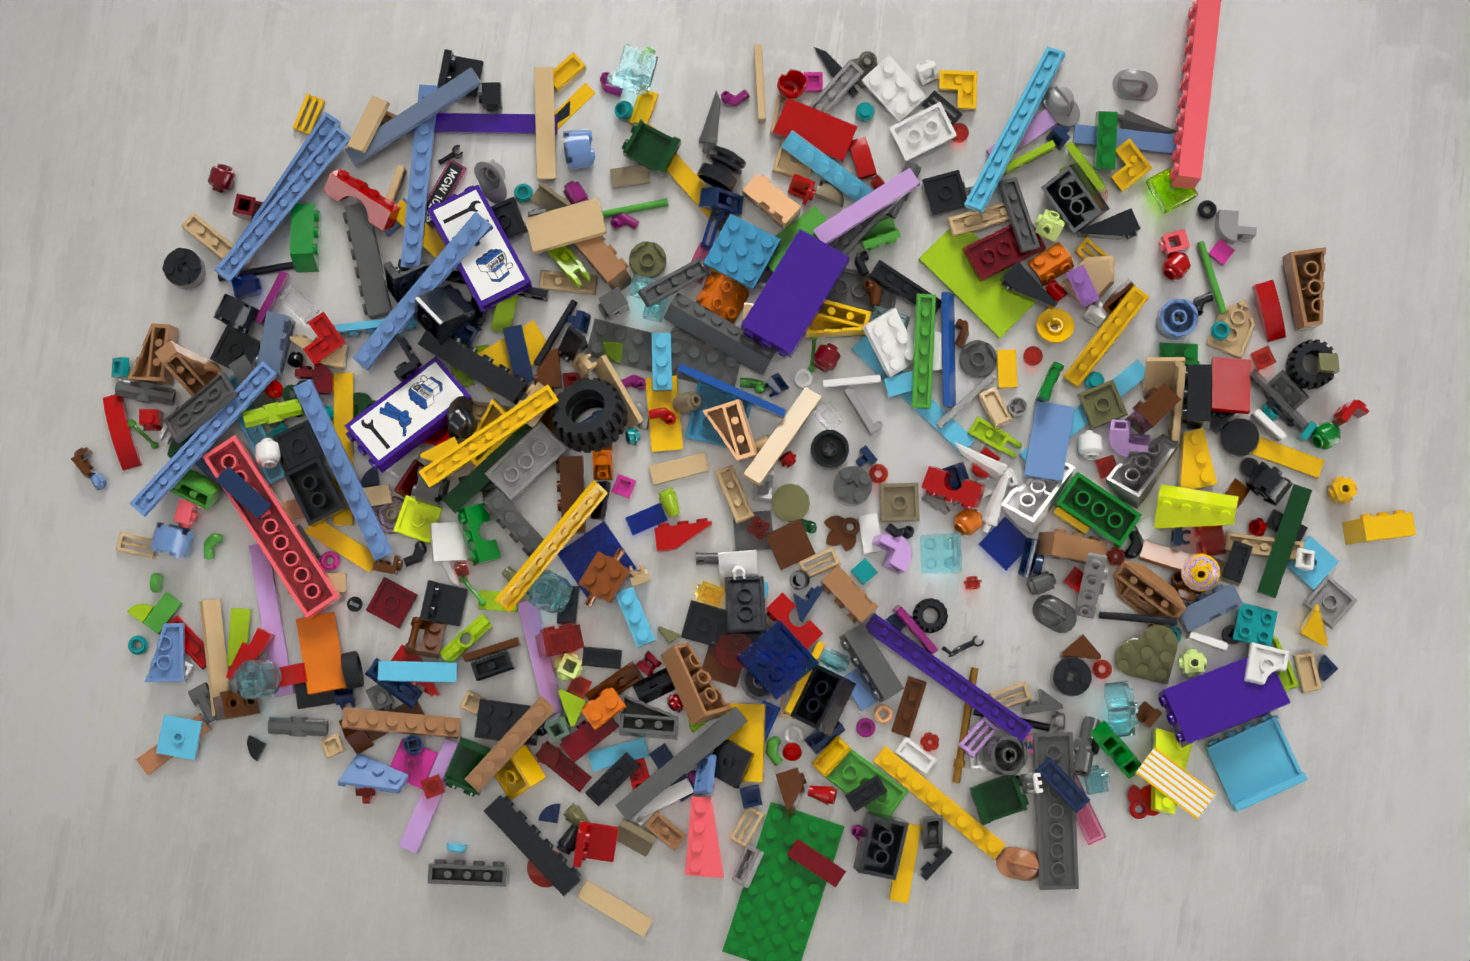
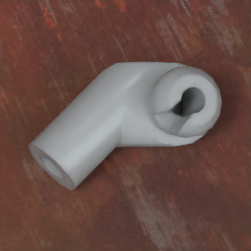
[634,402,649,430]

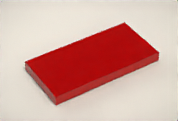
[773,98,858,162]

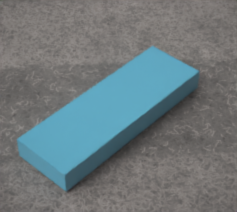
[588,737,649,771]

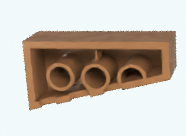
[661,642,733,725]

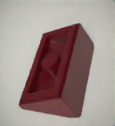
[394,459,425,498]

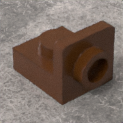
[71,447,95,479]
[372,554,403,575]
[1132,701,1163,728]

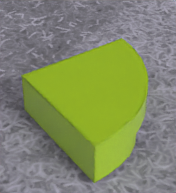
[127,604,154,623]

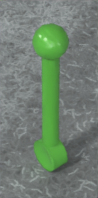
[808,337,818,373]
[128,419,158,449]
[459,575,486,606]

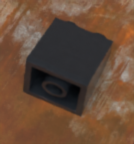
[414,284,475,344]

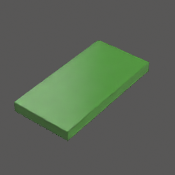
[767,206,827,273]
[823,750,908,816]

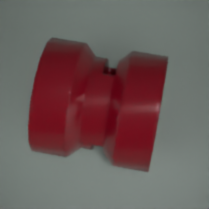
[635,651,662,678]

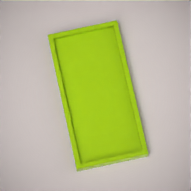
[918,229,1035,339]

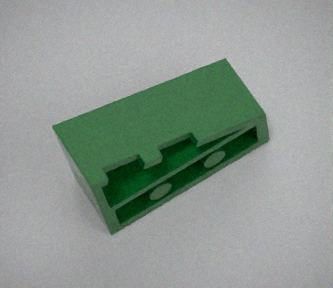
[290,203,321,273]

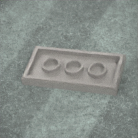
[484,421,567,502]

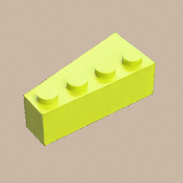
[1154,484,1239,529]
[1151,728,1192,816]

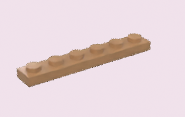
[465,696,556,793]
[341,708,460,739]

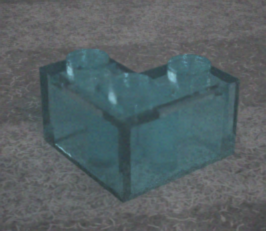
[629,274,668,323]
[1104,681,1139,737]

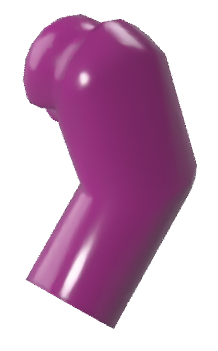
[600,72,623,97]
[721,89,750,106]
[621,375,646,390]

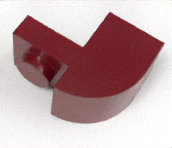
[232,193,263,221]
[295,363,334,395]

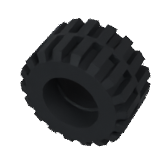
[1286,339,1337,390]

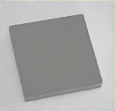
[1302,575,1357,629]

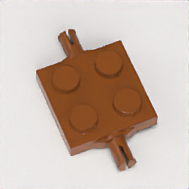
[578,547,631,608]

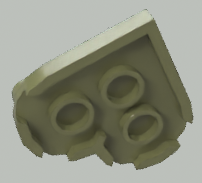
[1115,624,1178,684]

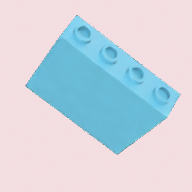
[1204,714,1308,812]

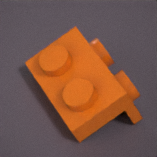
[1027,242,1074,286]
[581,687,627,730]

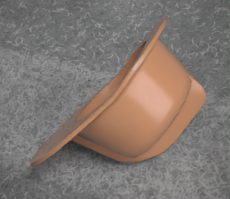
[996,847,1039,881]

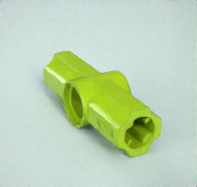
[243,399,303,428]
[440,614,493,663]

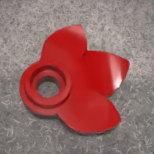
[1127,785,1159,819]

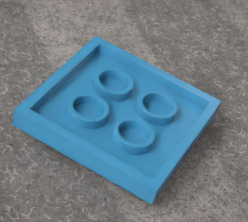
[703,213,781,290]
[685,382,754,448]

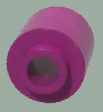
[563,181,589,205]

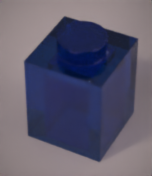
[232,273,262,300]

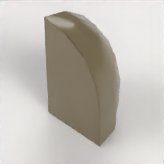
[815,180,844,207]

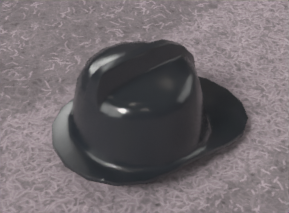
[447,396,478,439]

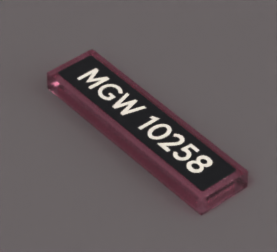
[425,159,467,229]

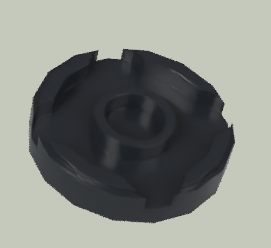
[1221,418,1260,457]

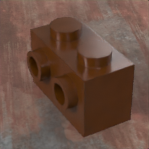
[213,688,260,721]

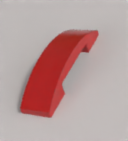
[103,394,142,471]

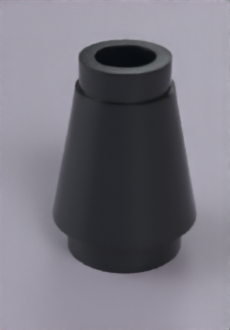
[556,825,579,855]

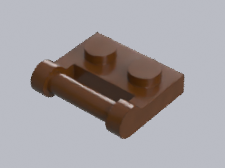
[404,617,446,659]

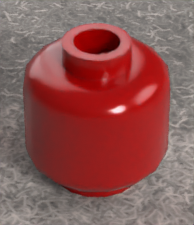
[1162,252,1191,280]

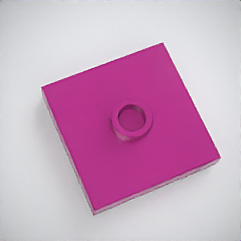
[390,738,438,789]

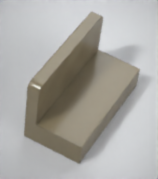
[530,181,571,212]
[617,818,657,856]

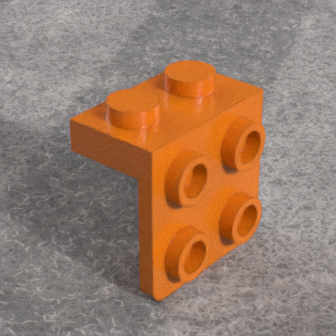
[696,272,749,324]

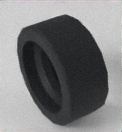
[341,651,364,689]

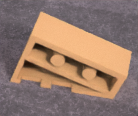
[742,174,801,230]
[703,399,758,462]

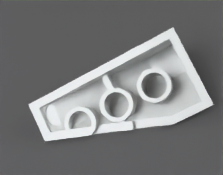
[1001,462,1075,534]

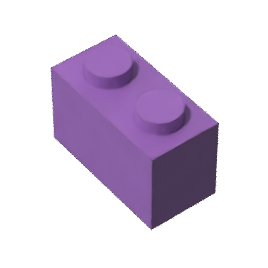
[1066,265,1100,308]

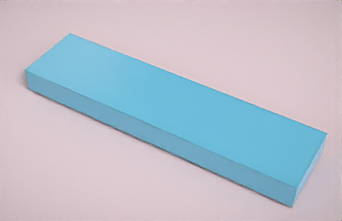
[378,661,457,683]

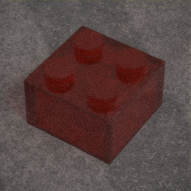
[535,622,584,658]

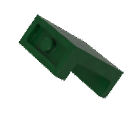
[622,119,681,177]
[442,736,492,797]
[969,774,1029,825]

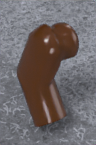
[863,279,882,306]
[955,319,969,348]

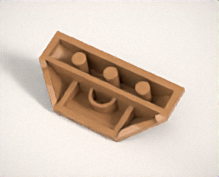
[1112,560,1187,619]

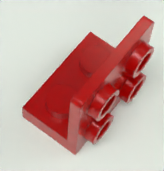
[573,821,619,867]

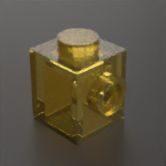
[694,581,725,608]

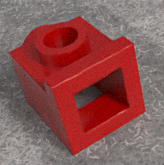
[139,409,164,431]

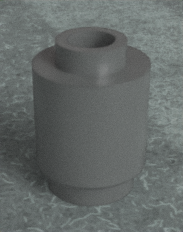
[1026,571,1057,595]

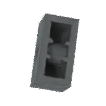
[598,287,630,321]

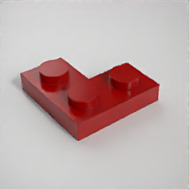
[303,311,347,365]

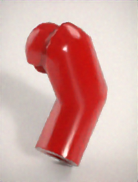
[648,407,676,425]

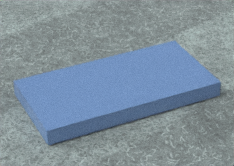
[1024,401,1075,482]

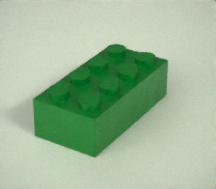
[1053,472,1142,548]

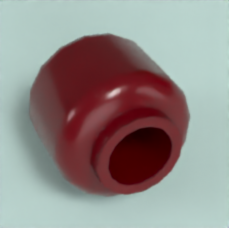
[208,163,235,193]
[813,343,841,373]

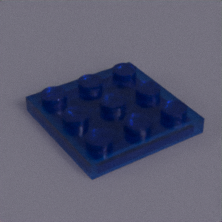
[557,521,637,599]
[736,620,819,701]

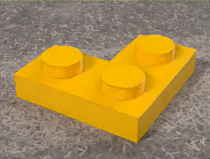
[939,70,978,110]
[1110,138,1153,192]

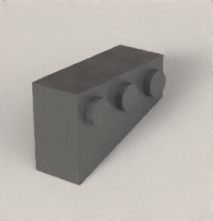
[619,693,679,740]

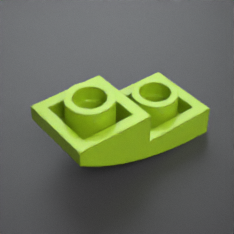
[490,294,518,333]

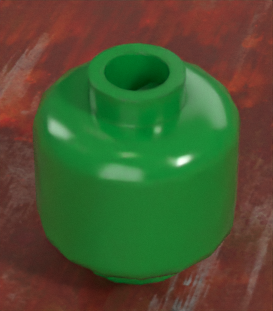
[1311,422,1341,450]

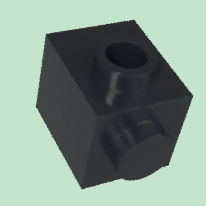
[478,82,503,112]

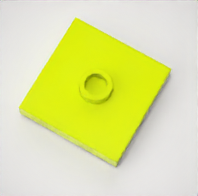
[393,495,442,544]

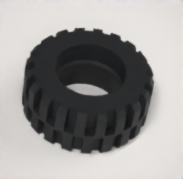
[551,378,628,453]

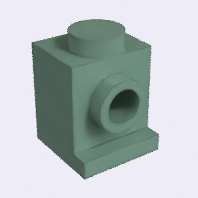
[544,712,570,742]

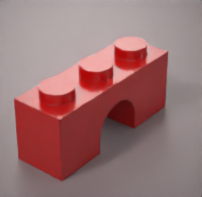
[921,466,986,510]
[766,592,823,650]

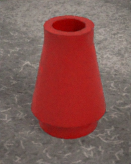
[807,785,837,805]

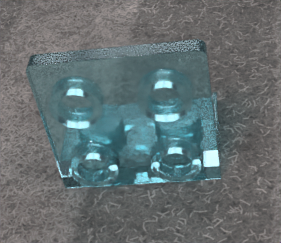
[606,44,658,95]
[920,532,962,573]

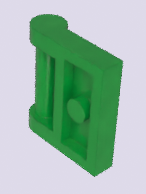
[1035,362,1065,402]

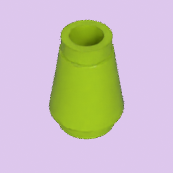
[658,488,680,517]

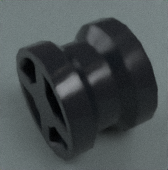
[1221,625,1240,644]

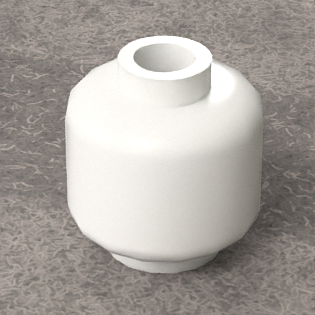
[1077,430,1103,460]
[255,438,281,468]

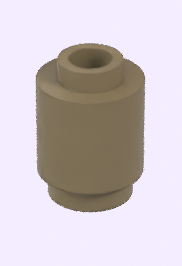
[672,391,701,413]

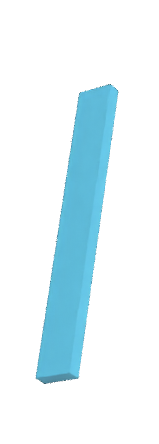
[851,335,975,452]
[1019,359,1145,463]

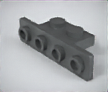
[1250,369,1309,429]

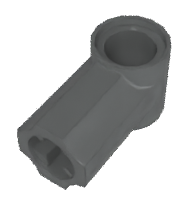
[188,682,216,724]

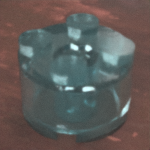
[526,570,573,613]
[234,659,282,699]

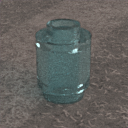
[820,648,850,674]

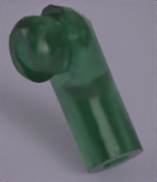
[800,519,817,533]

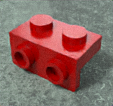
[1332,399,1369,426]

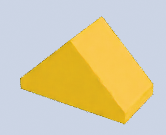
[1300,604,1328,647]

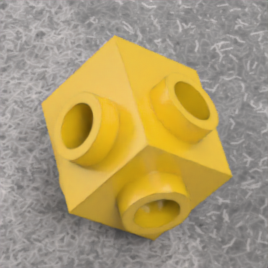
[1327,475,1358,504]

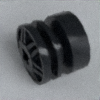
[697,145,746,192]

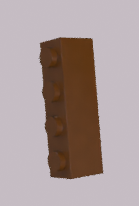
[556,456,586,534]

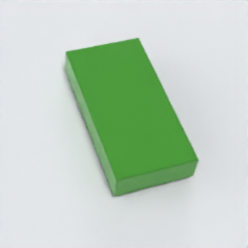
[143,592,183,635]

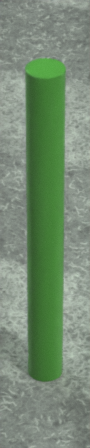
[602,198,669,218]
[1197,241,1227,314]

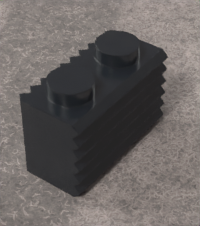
[471,651,515,681]

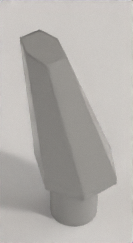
[921,494,950,515]

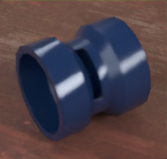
[403,735,424,756]

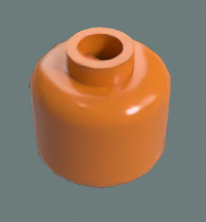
[954,508,982,536]

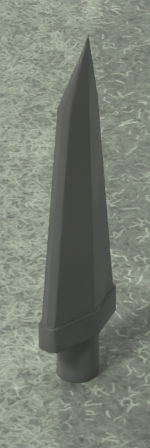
[698,90,721,154]
[1117,110,1177,134]

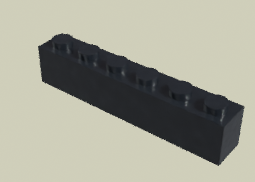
[418,331,529,405]
[484,795,581,897]

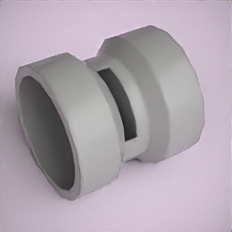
[1007,397,1028,418]

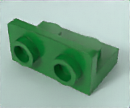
[1158,342,1200,370]

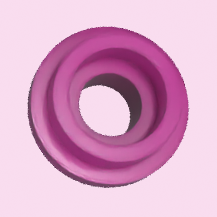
[320,551,340,570]

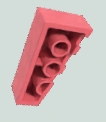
[685,796,724,878]

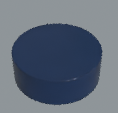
[1033,554,1044,574]

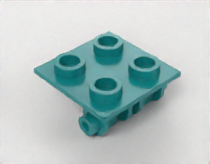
[1233,603,1278,647]

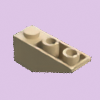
[289,334,349,370]

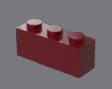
[559,718,619,763]

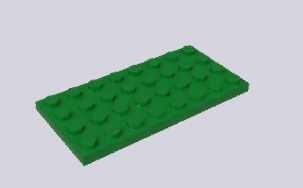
[722,802,845,961]

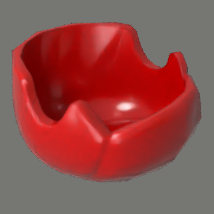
[777,69,808,98]

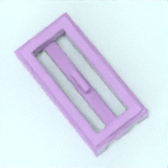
[958,716,998,758]

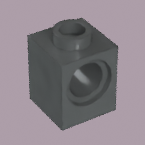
[365,684,395,711]

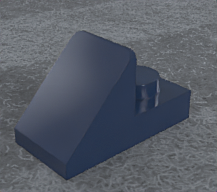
[793,585,823,622]

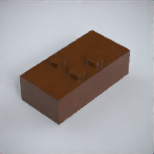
[1125,383,1181,434]

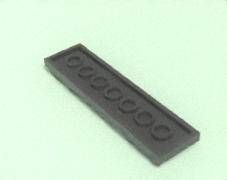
[585,319,741,387]
[1033,732,1079,890]

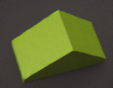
[558,689,587,727]

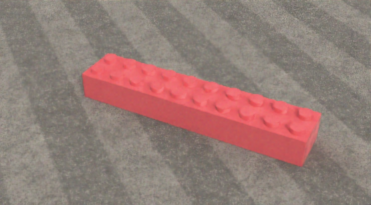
[1169,0,1221,190]
[202,435,342,619]

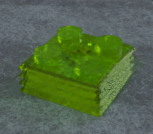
[1146,166,1198,214]

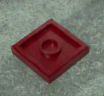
[365,577,418,629]

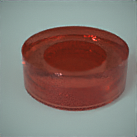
[951,123,969,143]
[1023,346,1043,366]

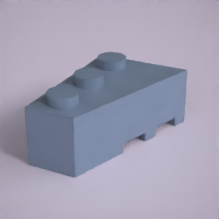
[255,311,296,377]
[1178,584,1244,633]

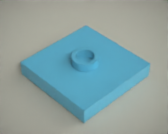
[1287,536,1339,590]
[156,715,203,760]

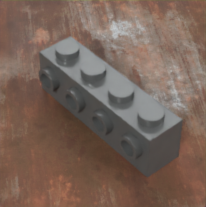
[482,487,544,557]
[839,623,904,703]
[428,859,509,887]

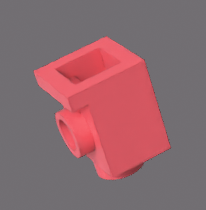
[1159,229,1190,256]
[173,498,201,529]

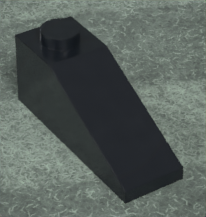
[1077,208,1141,240]
[1000,262,1057,310]
[558,325,588,363]

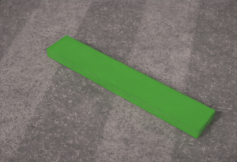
[911,293,936,409]

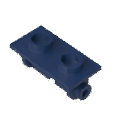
[804,721,846,755]

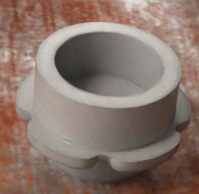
[1052,711,1065,731]

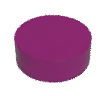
[856,718,875,737]

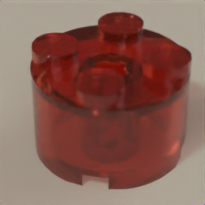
[1192,525,1226,556]

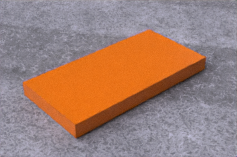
[296,612,347,695]

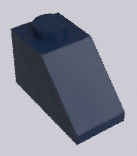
[699,187,744,215]

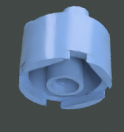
[563,128,595,169]
[1156,299,1198,340]
[150,522,195,558]

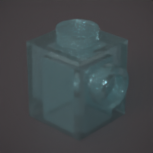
[1084,765,1110,795]

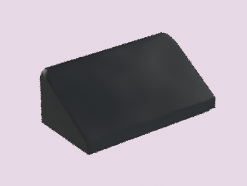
[591,481,611,521]
[633,668,675,704]

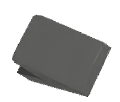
[1022,688,1063,715]
[920,815,943,849]

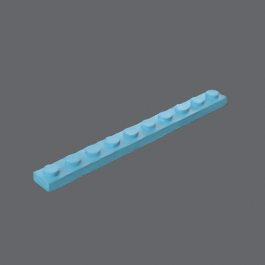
[964,46,1066,213]

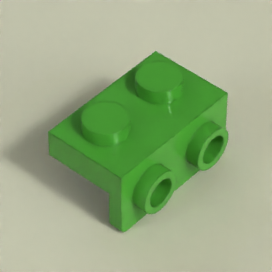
[860,217,901,251]

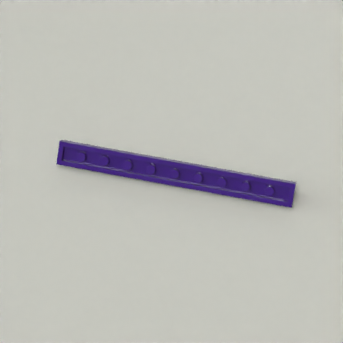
[865,613,1033,742]

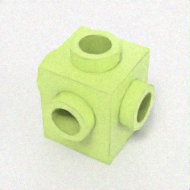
[1035,209,1065,242]
[1178,649,1207,677]
[553,652,583,682]

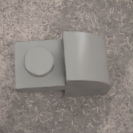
[1215,210,1257,245]
[752,467,774,502]

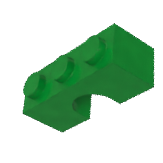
[1093,111,1118,170]
[458,503,501,566]
[1090,720,1142,779]

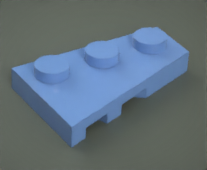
[145,623,185,682]
[338,753,409,794]

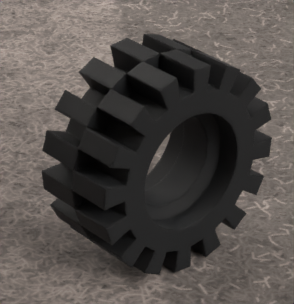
[913,598,948,633]

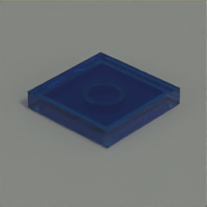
[978,517,1027,571]

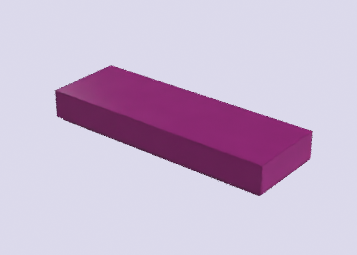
[255,270,290,326]
[892,605,939,654]

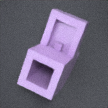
[1109,419,1150,457]
[872,533,912,574]

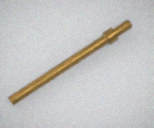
[952,667,979,783]

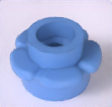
[90,472,107,490]

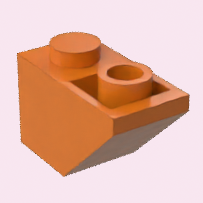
[592,442,613,480]

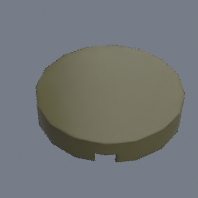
[629,241,667,279]
[771,484,810,522]

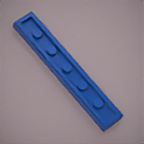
[941,292,956,408]
[678,364,786,419]

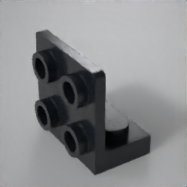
[437,49,484,98]
[384,261,429,303]
[393,334,422,382]
[420,580,468,626]

